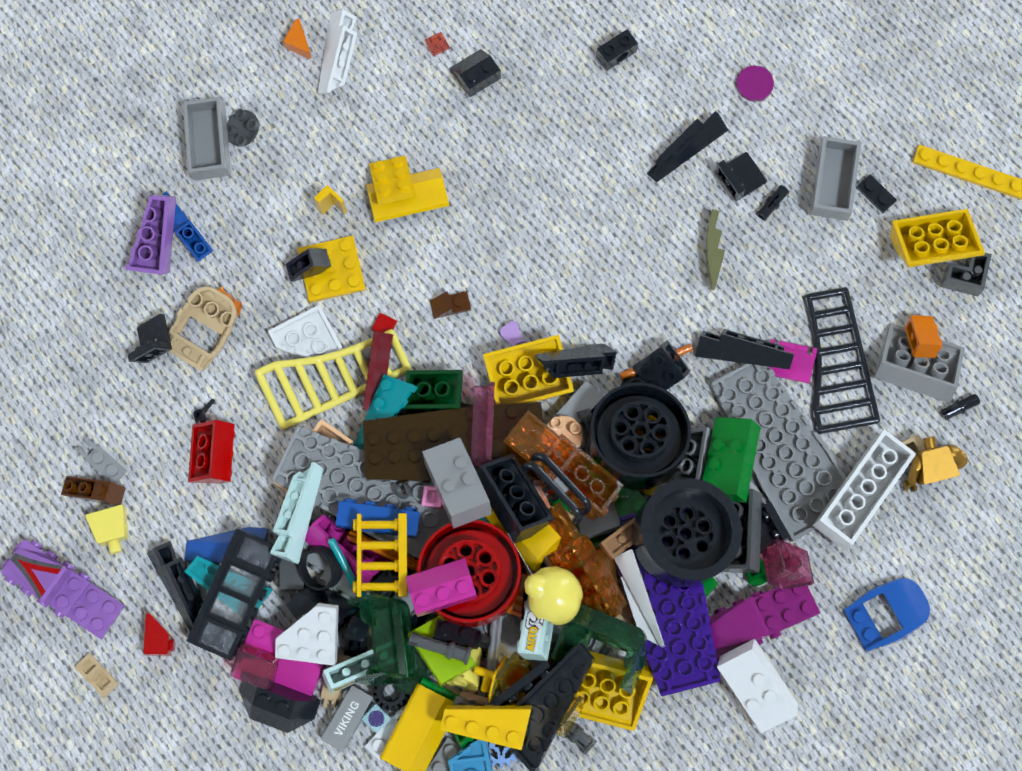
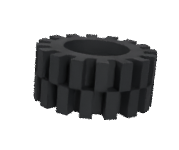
[373,673,410,711]

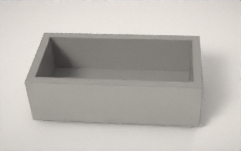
[183,97,231,181]
[810,136,861,221]

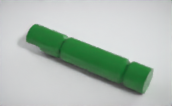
[420,677,460,701]

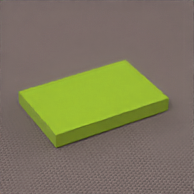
[408,616,476,686]

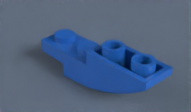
[162,191,214,262]

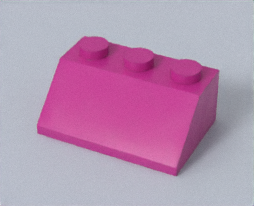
[405,558,477,617]

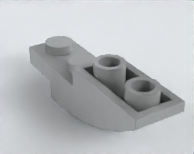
[300,549,357,601]

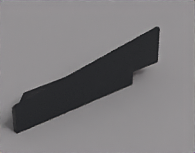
[647,110,728,183]
[695,329,794,369]
[535,343,617,378]
[146,541,203,631]

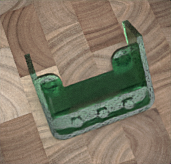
[347,593,417,686]
[550,604,647,695]

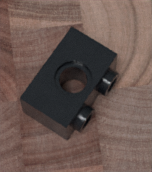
[596,29,638,71]

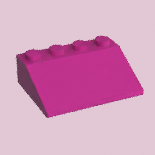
[233,619,326,697]

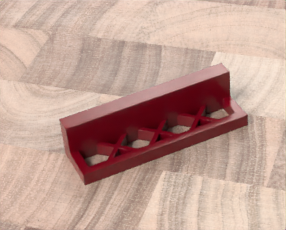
[362,331,393,410]

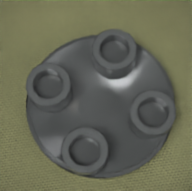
[227,109,259,147]

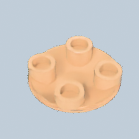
[544,416,583,455]

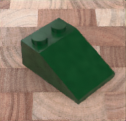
[403,370,463,414]

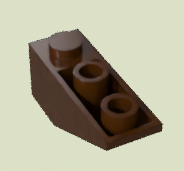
[61,476,126,506]

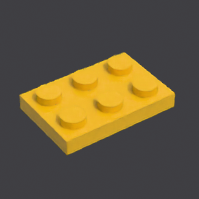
[369,155,416,205]

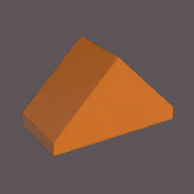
[283,18,312,59]

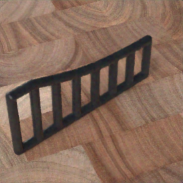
[804,287,880,434]

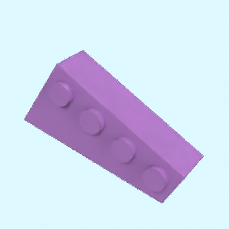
[125,194,176,275]

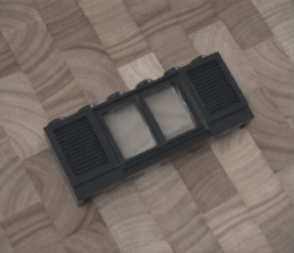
[186,528,282,661]

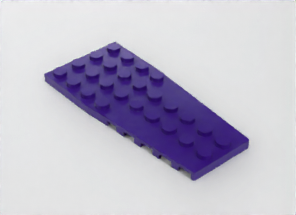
[608,511,721,697]

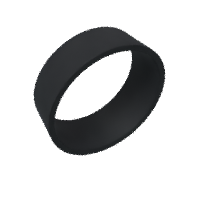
[299,545,342,590]

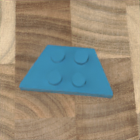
[448,739,493,771]

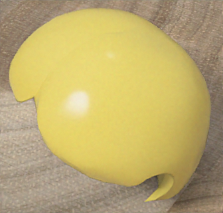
[524,566,583,625]

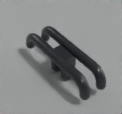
[521,452,591,525]

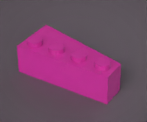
[305,515,392,583]

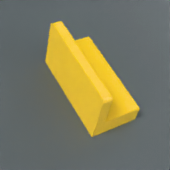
[314,185,347,215]

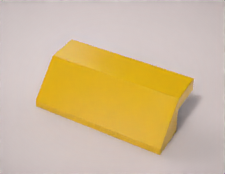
[366,168,449,223]
[485,508,561,572]
[380,683,453,771]

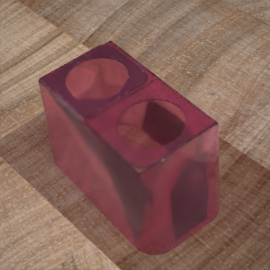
[230,643,280,689]

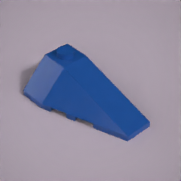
[184,527,269,564]

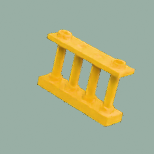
[353,513,407,598]

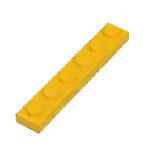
[913,145,1022,200]

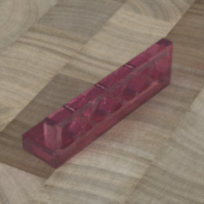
[471,382,495,465]

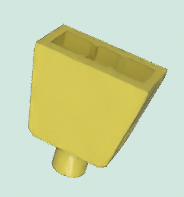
[85,505,128,555]

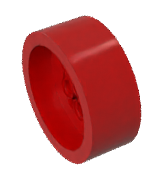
[417,520,521,627]

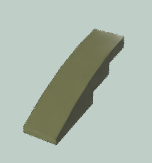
[706,209,725,290]

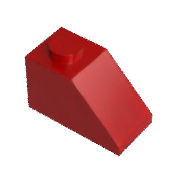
[143,613,175,656]

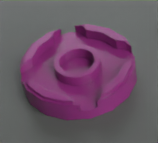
[736,65,774,102]

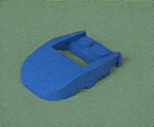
[843,578,930,653]

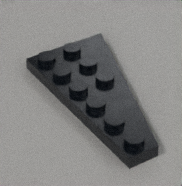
[511,643,595,771]

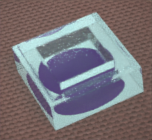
[362,704,391,733]

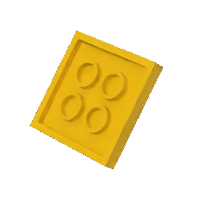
[297,236,366,303]

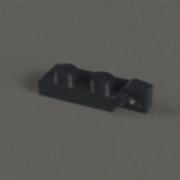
[433,619,491,651]

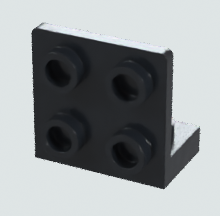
[715,152,767,202]
[128,313,172,363]
[632,340,690,390]
[760,501,791,554]

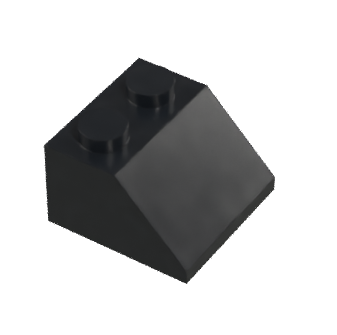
[450,49,501,97]

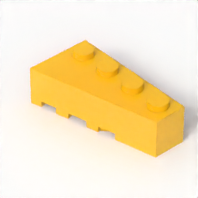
[440,705,532,750]

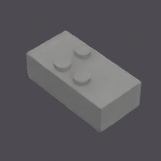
[422,438,492,529]

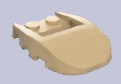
[169,287,237,371]

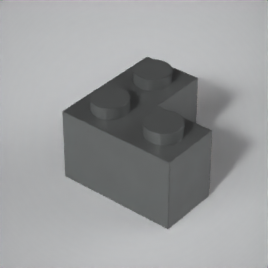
[940,253,992,297]

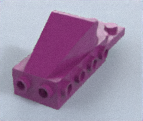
[709,577,820,662]

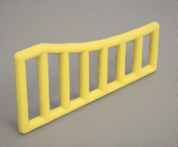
[255,329,412,430]

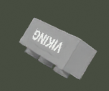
[320,685,374,753]

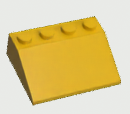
[890,209,985,267]
[483,334,574,404]
[567,647,653,731]

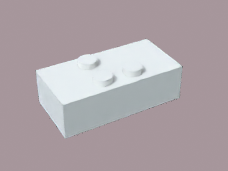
[717,638,799,733]

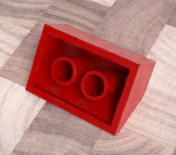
[188,420,235,484]

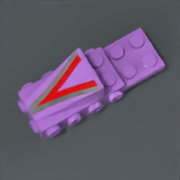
[0,539,125,640]

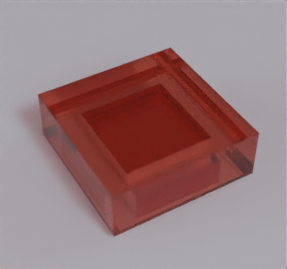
[425,32,450,57]

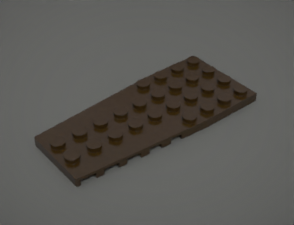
[363,402,547,483]

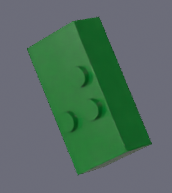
[703,417,761,503]

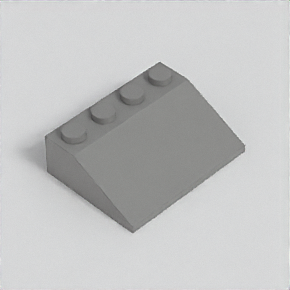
[874,323,965,403]

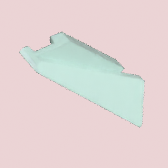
[270,462,323,564]

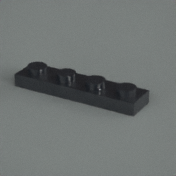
[487,661,554,706]

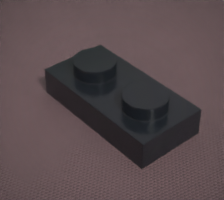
[856,174,897,214]

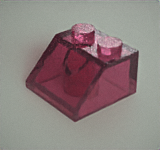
[762,539,814,589]

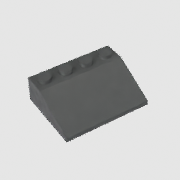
[696,489,762,573]

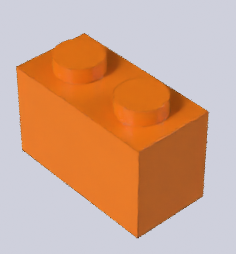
[905,315,942,358]

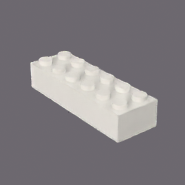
[812,429,916,550]

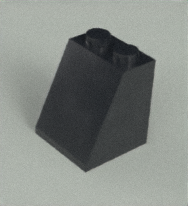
[286,584,361,631]

